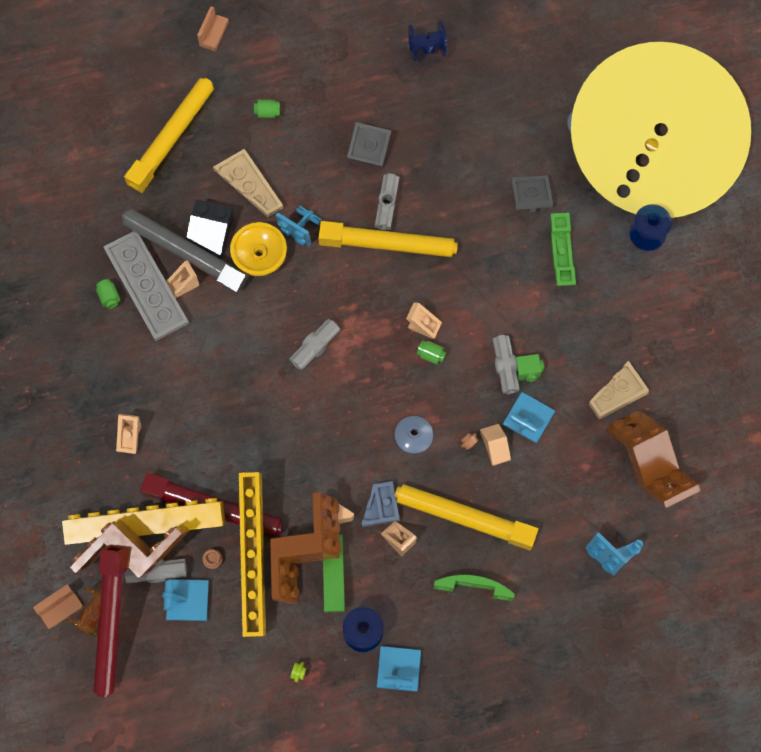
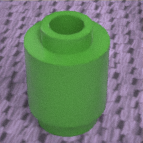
[254,100,280,118]
[96,279,120,309]
[417,340,446,365]

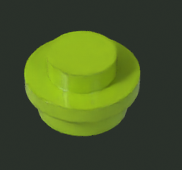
[290,662,307,683]

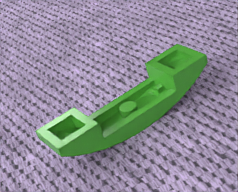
[550,213,576,286]
[433,575,514,601]

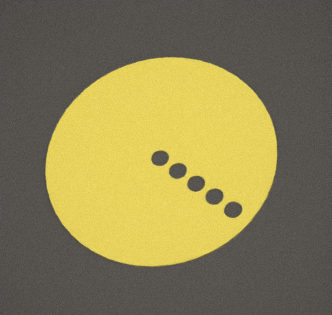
[571,42,751,218]

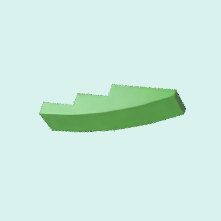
[323,534,345,613]

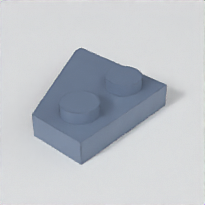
[362,481,400,527]

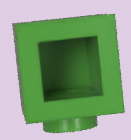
[516,354,544,382]

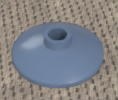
[395,416,433,454]

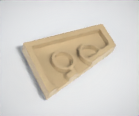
[589,361,649,420]

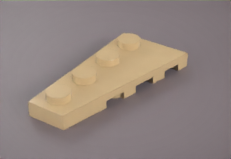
[213,149,283,217]

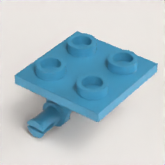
[276,205,322,247]
[503,392,555,443]
[585,532,643,576]
[162,580,209,621]
[377,646,421,692]

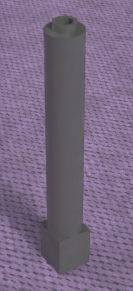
[121,209,249,292]

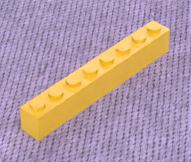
[239,472,266,637]
[62,498,226,545]

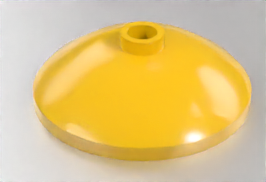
[230,222,287,276]

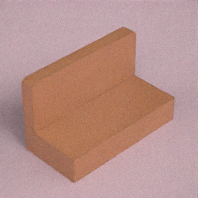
[197,6,229,52]
[33,584,83,629]

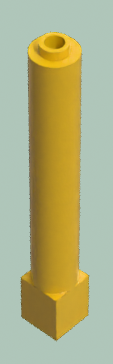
[124,78,214,193]
[319,221,458,257]
[395,484,539,551]

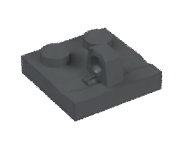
[347,122,392,167]
[511,175,553,213]

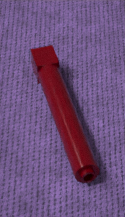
[140,473,284,537]
[93,545,128,697]

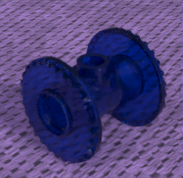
[408,21,447,61]
[629,204,672,251]
[343,607,383,652]

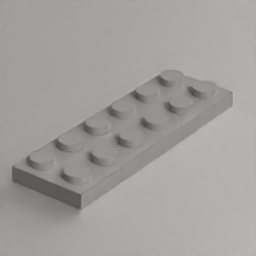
[103,231,189,342]

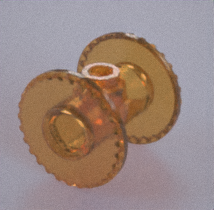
[67,587,101,638]

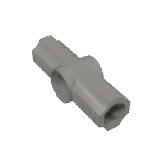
[375,173,399,231]
[289,319,340,371]
[492,335,520,395]
[125,559,187,583]

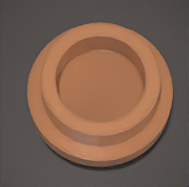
[460,433,478,450]
[202,549,223,569]

